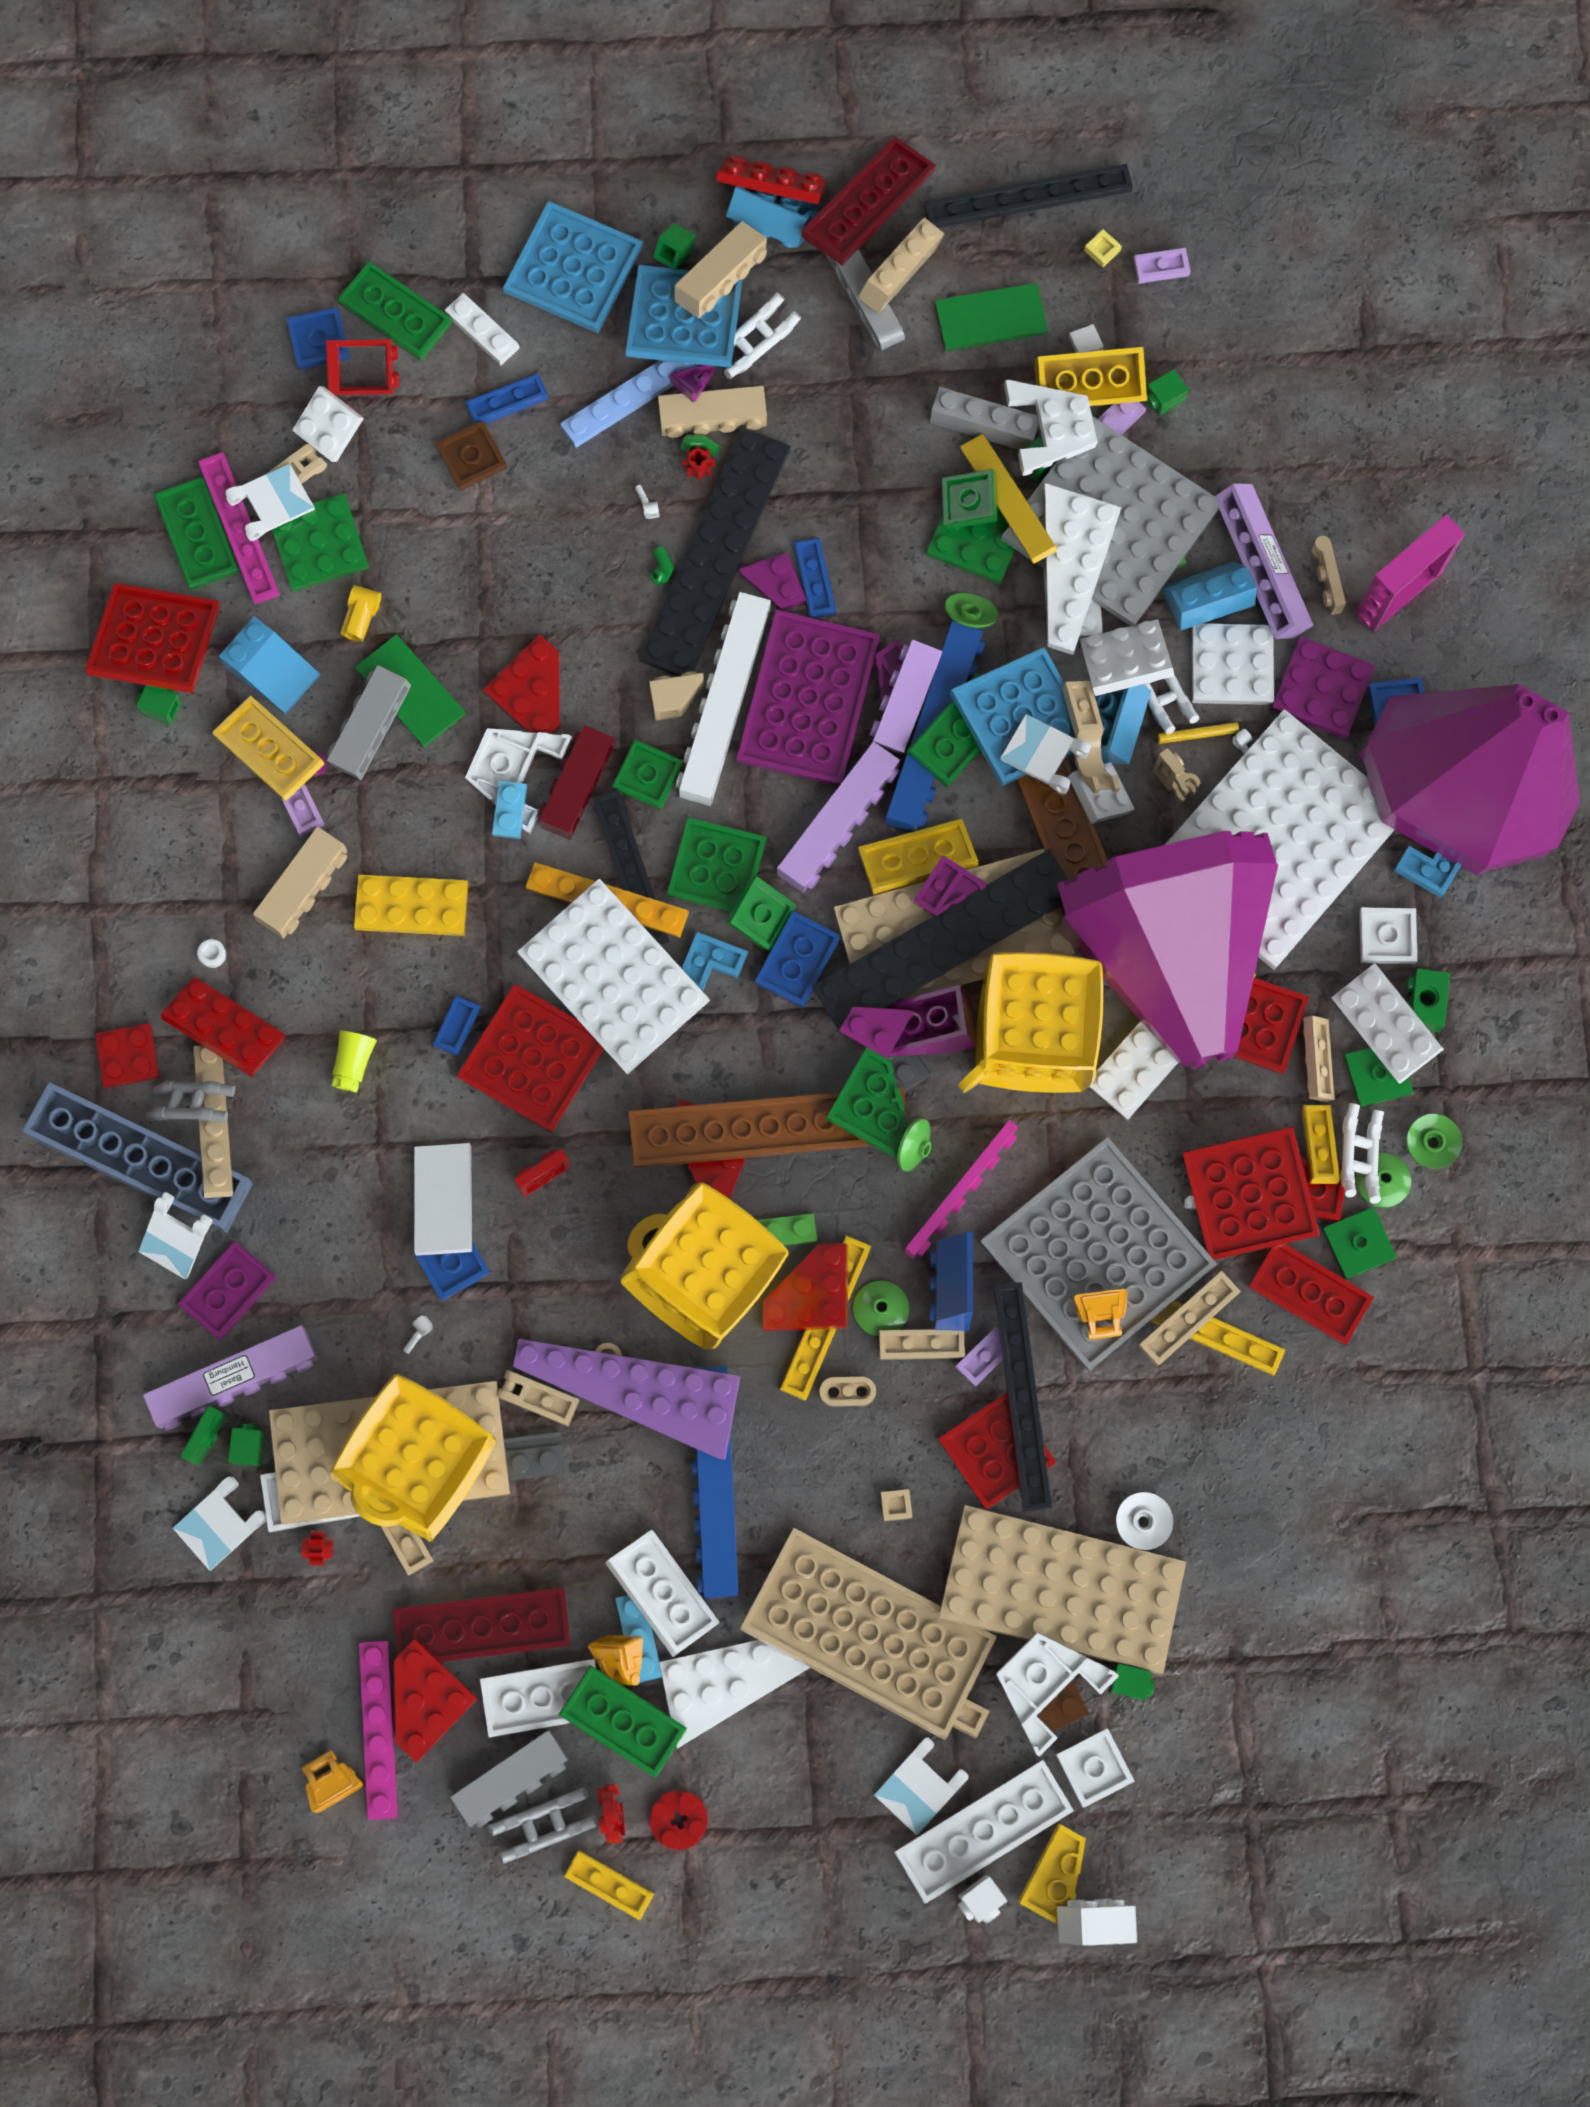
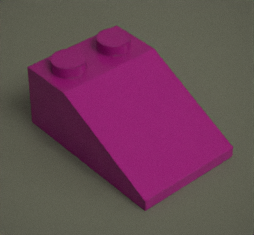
[885,985,977,1056]

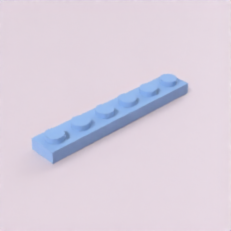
[560,360,700,448]

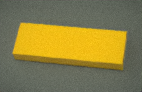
[1301,1105,1340,1184]
[564,1850,654,1920]

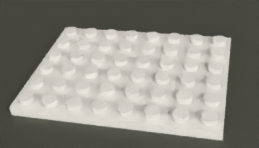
[1165,709,1395,970]

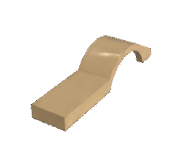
[1062,681,1120,793]

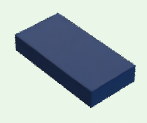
[432,995,481,1057]

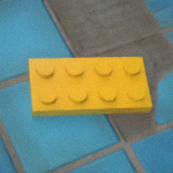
[212,696,324,802]
[858,819,978,895]
[354,875,469,936]

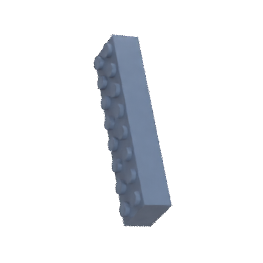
[22,1082,253,1233]

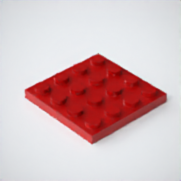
[85,582,220,693]
[457,984,604,1133]
[1183,1126,1320,1260]

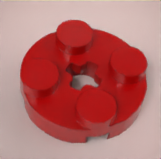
[597,1783,625,1844]
[650,1790,708,1850]

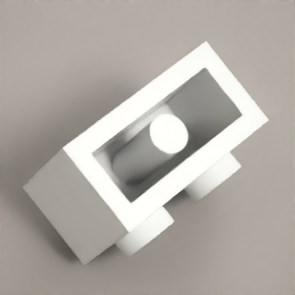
[958,1875,1007,1924]

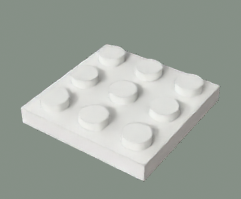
[1080,619,1174,696]
[1192,624,1274,705]

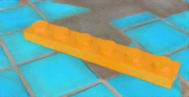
[525,862,689,938]

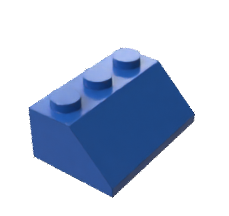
[930,1232,973,1331]

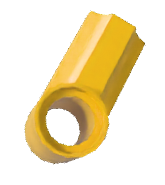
[340,585,381,642]

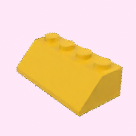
[1034,347,1147,406]

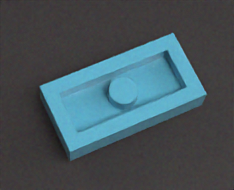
[492,781,527,839]

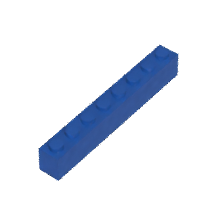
[885,621,986,833]
[691,1366,738,1599]

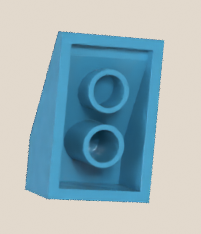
[219,617,320,715]

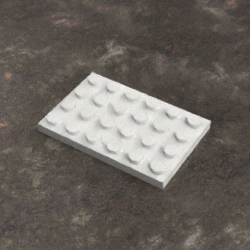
[517,879,710,1075]

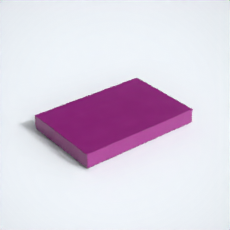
[178,1240,277,1341]

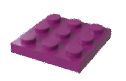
[1271,636,1375,739]

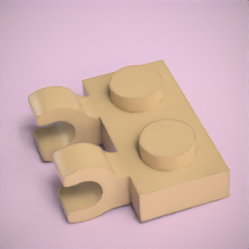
[1153,748,1200,804]

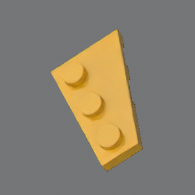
[1018,1823,1086,1925]

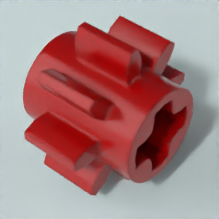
[682,445,715,481]
[302,1531,334,1566]

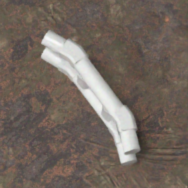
[724,293,801,379]
[1143,675,1199,734]
[1340,1103,1384,1204]

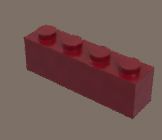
[537,725,615,841]

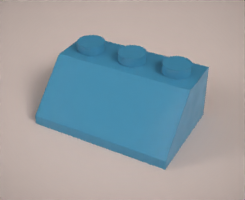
[726,186,821,248]
[1161,561,1257,631]
[1072,681,1151,765]

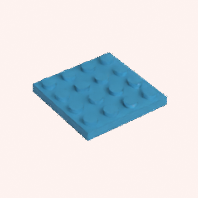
[503,201,643,334]
[626,265,742,368]
[949,647,1075,787]

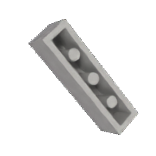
[930,387,1039,450]
[327,665,412,780]
[451,1730,569,1828]

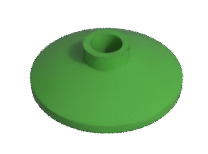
[945,593,998,628]
[1406,1114,1462,1169]
[897,1118,931,1172]
[1355,1153,1411,1208]
[853,1281,909,1337]

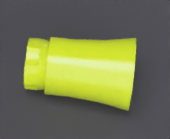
[331,1030,377,1093]

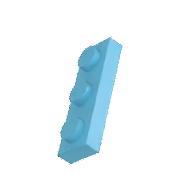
[616,1595,662,1683]

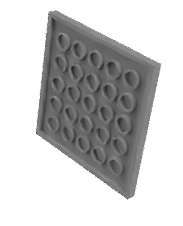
[1001,416,1220,626]
[980,1137,1217,1372]

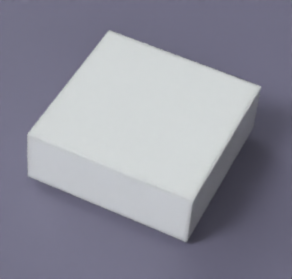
[1069,324,1104,353]

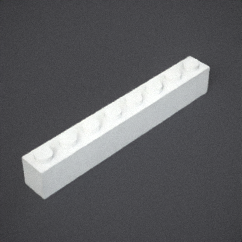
[676,592,771,806]

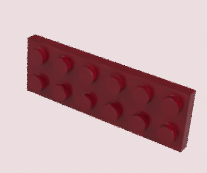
[801,136,936,266]
[392,1588,571,1662]

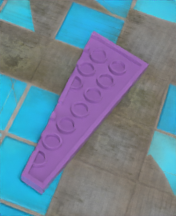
[513,1339,740,1460]

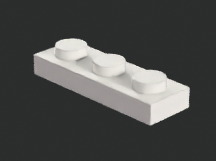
[445,293,519,366]

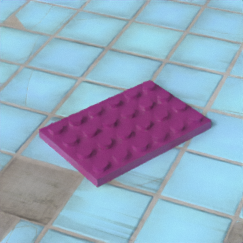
[737,610,880,787]

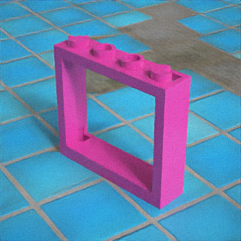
[1355,514,1465,632]

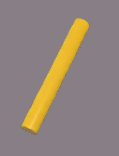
[1157,722,1239,744]

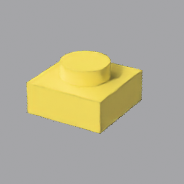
[1084,229,1122,267]

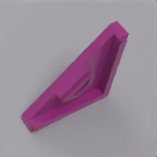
[670,364,715,402]

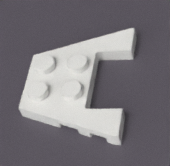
[1004,380,1097,476]
[465,728,573,834]
[996,1632,1119,1757]

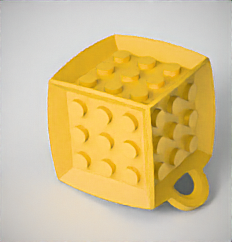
[958,952,1103,1093]
[620,1182,788,1350]
[330,1374,496,1542]

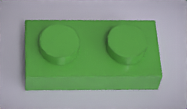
[758,1214,817,1246]

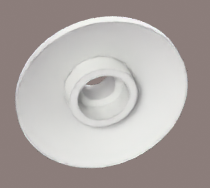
[1116,1492,1173,1550]

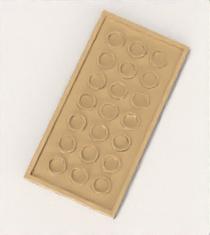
[833,849,1075,1000]
[269,1381,510,1525]
[938,1505,1186,1675]
[740,1528,997,1740]

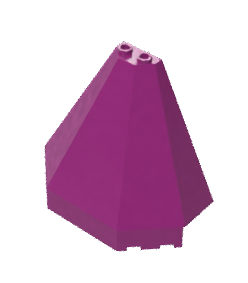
[1359,684,1580,875]
[1057,831,1279,1069]

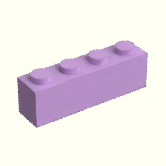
[870,640,943,755]

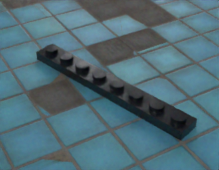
[924,164,1133,228]
[993,1282,1052,1512]

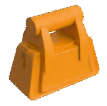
[1072,1288,1127,1340]
[588,1635,643,1685]
[301,1749,364,1813]

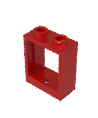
[326,339,399,395]

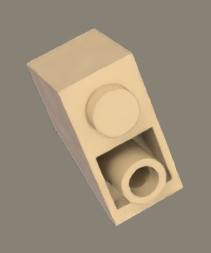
[649,672,704,721]

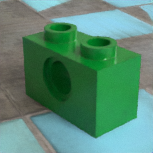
[1406,968,1450,1032]

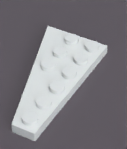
[1044,483,1121,655]
[659,1640,810,1748]

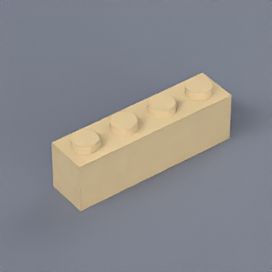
[858,218,945,314]
[675,221,767,318]
[658,386,767,438]
[253,827,347,939]

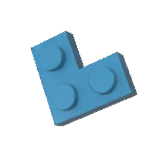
[1394,846,1461,898]
[682,932,748,992]

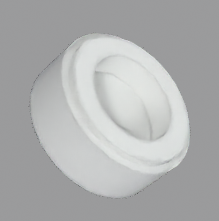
[197,939,226,968]

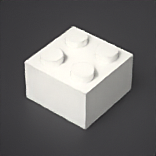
[1057,1899,1137,1945]

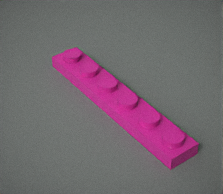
[198,452,280,605]
[904,1120,1018,1259]
[359,1641,398,1820]

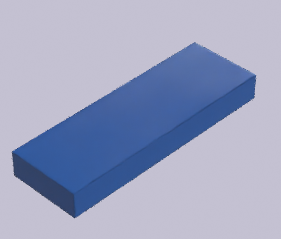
[465,373,549,424]
[793,537,836,619]

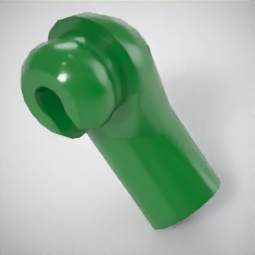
[680,434,721,457]
[650,546,674,586]

